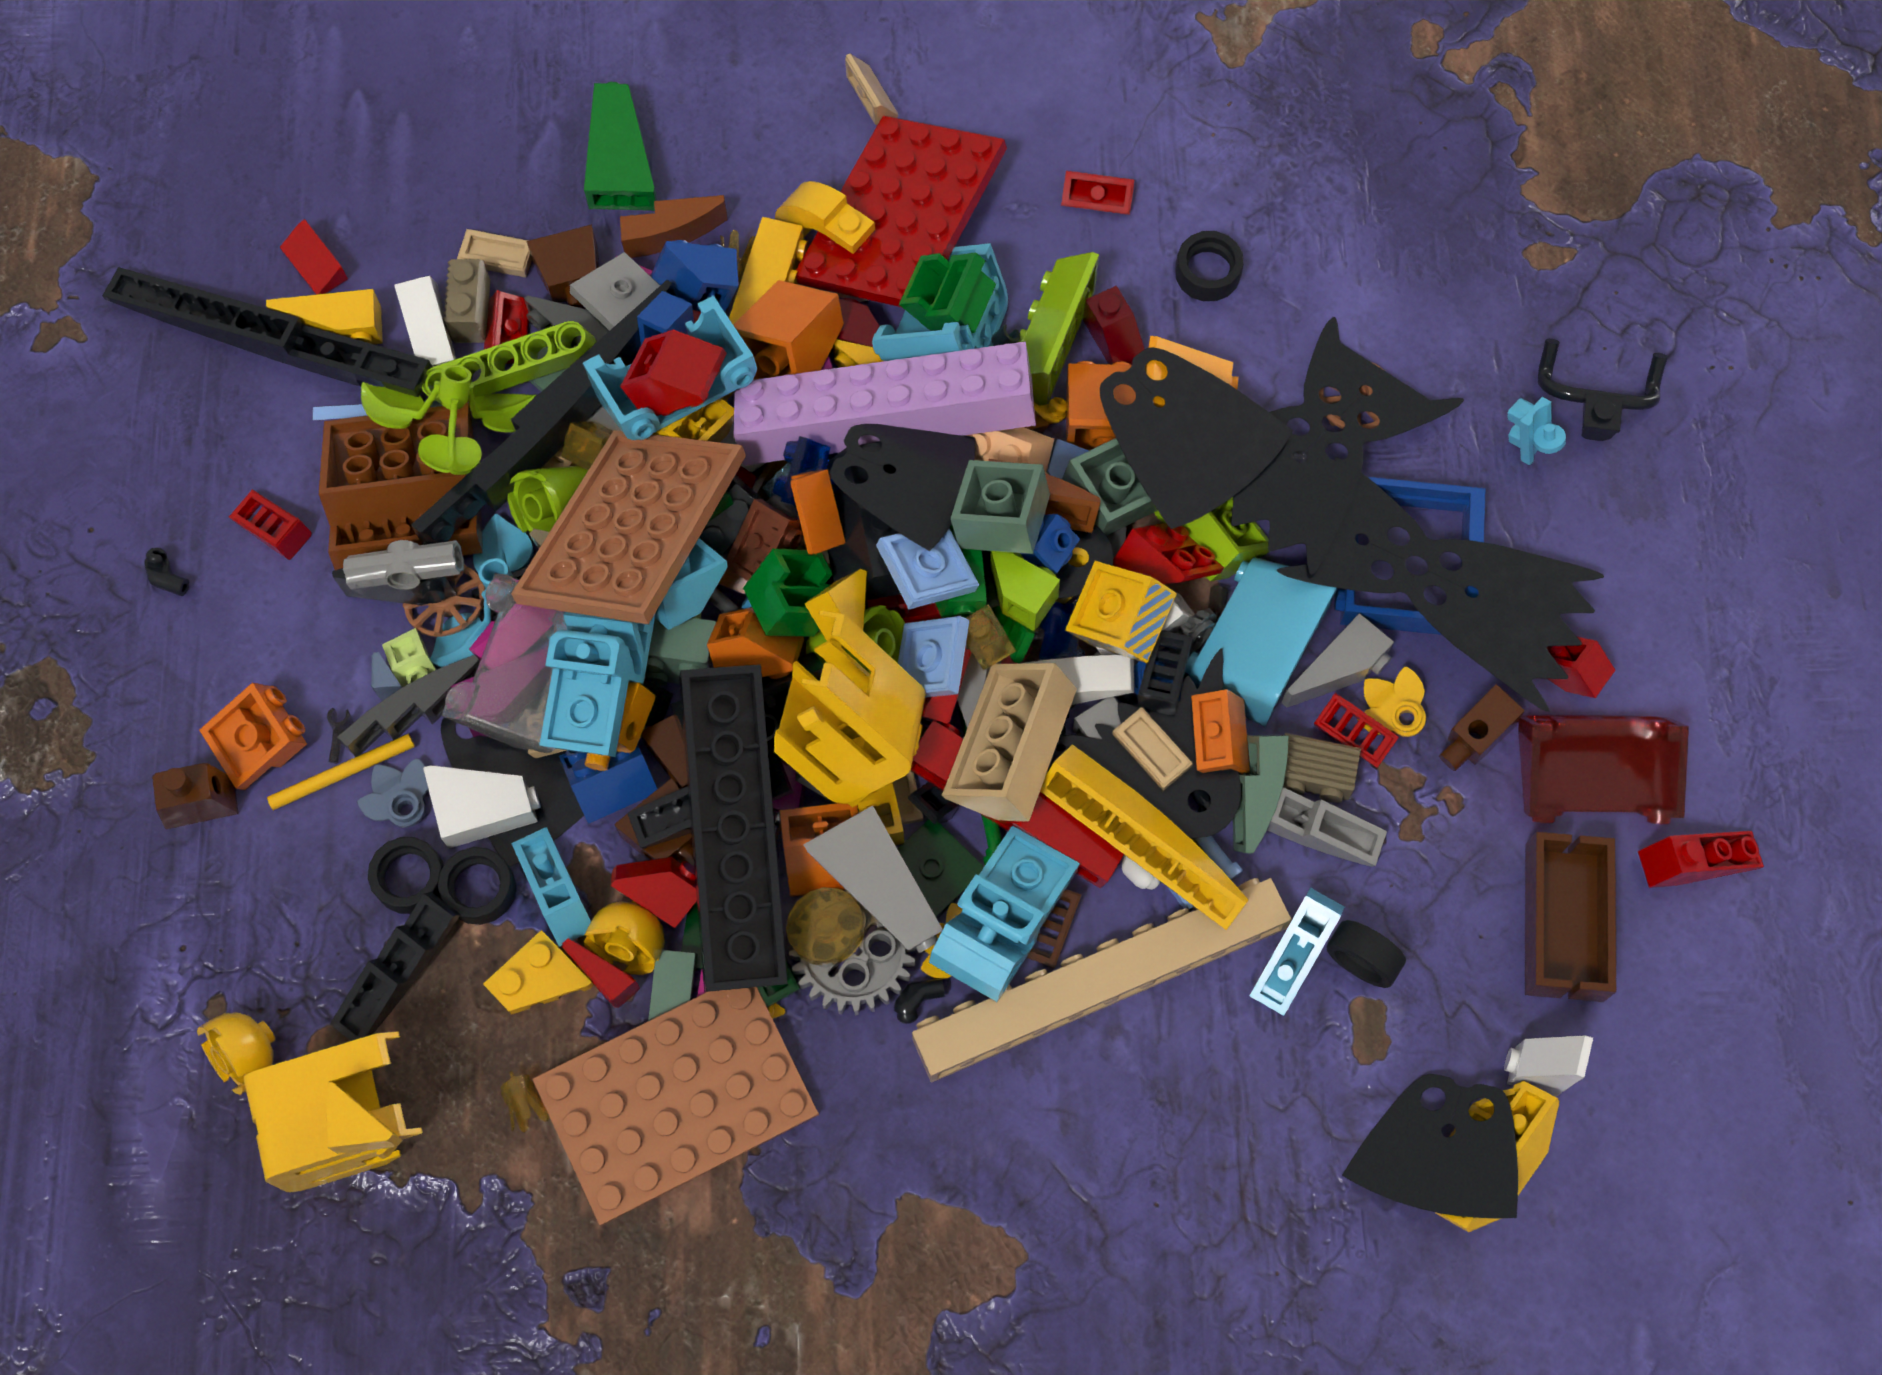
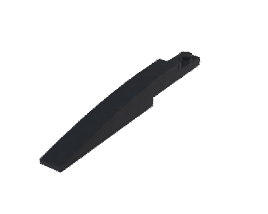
[102,267,433,397]
[411,280,676,545]

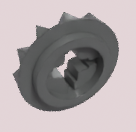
[1169,608,1217,657]

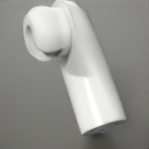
[1122,855,1160,890]

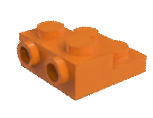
[199,682,307,790]

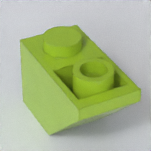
[990,551,1060,632]

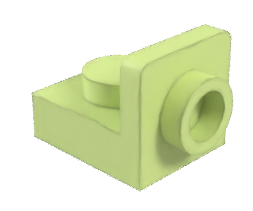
[382,628,436,687]

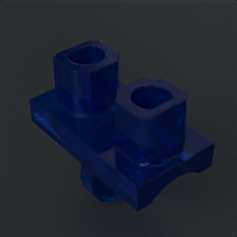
[773,436,834,507]
[1038,597,1085,660]

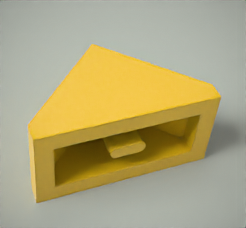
[804,569,867,650]
[326,1081,403,1154]

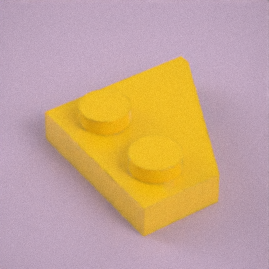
[483,930,594,1015]

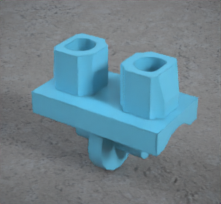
[1508,397,1566,465]

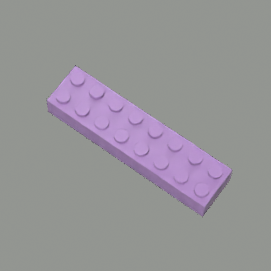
[734,341,1036,466]

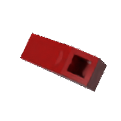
[1638,831,1764,888]

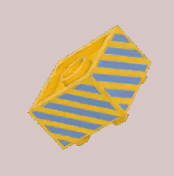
[1065,561,1177,663]

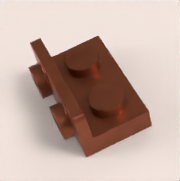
[726,499,804,581]

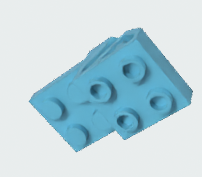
[539,612,656,757]
[929,826,1080,1002]

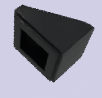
[908,782,959,825]

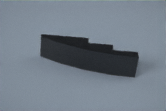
[628,756,794,849]
[330,892,460,1041]

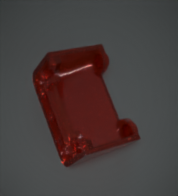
[1518,715,1689,824]

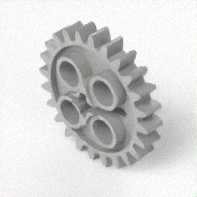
[789,890,916,1015]

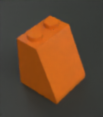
[733,280,844,380]
[1066,361,1136,451]

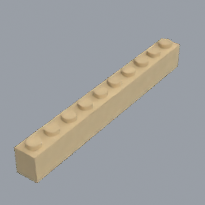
[912,878,1292,1083]

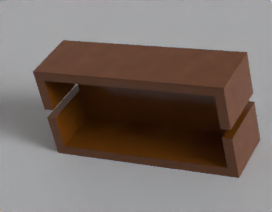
[1525,832,1616,1002]

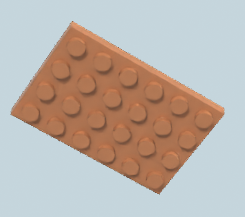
[511,430,746,625]
[532,987,819,1226]

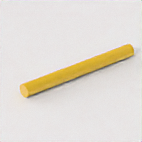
[267,733,415,811]

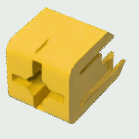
[774,611,926,804]
[243,1031,423,1192]

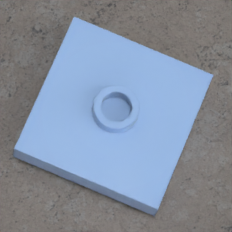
[876,528,979,609]
[898,616,969,698]

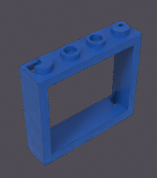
[1334,477,1486,635]

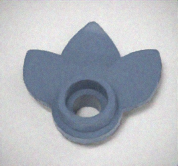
[357,758,428,828]

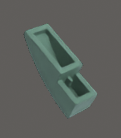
[1233,735,1289,853]

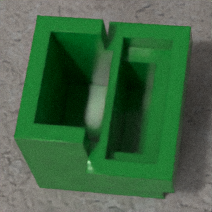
[899,253,996,333]
[743,548,832,637]

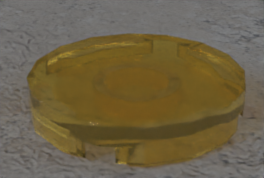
[786,887,865,965]

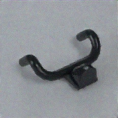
[1538,338,1668,441]

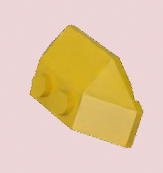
[1435,1081,1560,1232]

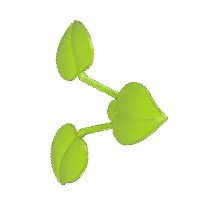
[361,365,536,475]

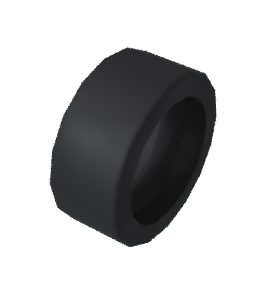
[1175,231,1244,302]
[368,837,444,914]
[438,847,516,925]
[1327,920,1406,988]

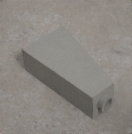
[803,806,943,953]

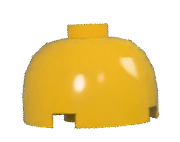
[584,901,665,975]
[197,1012,275,1095]

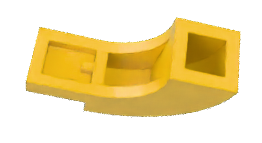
[775,181,875,254]

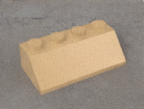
[942,663,1077,821]

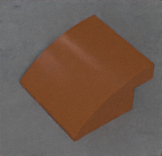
[318,402,483,570]

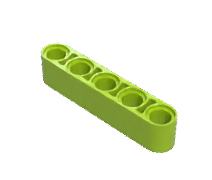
[422,321,597,405]

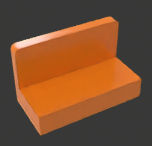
[791,469,846,555]
[1191,689,1250,774]

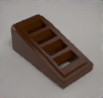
[1026,889,1082,968]

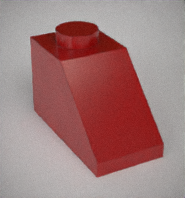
[1546,637,1616,698]
[611,857,697,928]

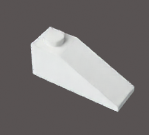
[1504,1036,1593,1097]

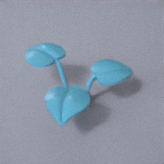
[430,514,567,667]

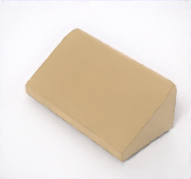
[845,53,898,125]

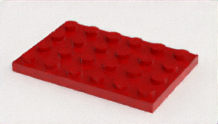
[796,116,1007,307]

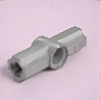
[343,540,464,590]

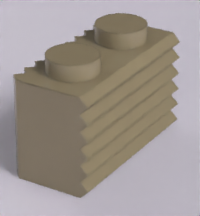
[443,259,491,343]
[1283,733,1361,803]

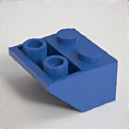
[650,240,738,312]
[559,744,657,824]

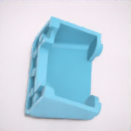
[872,243,1008,361]
[583,295,757,440]
[1185,557,1337,727]

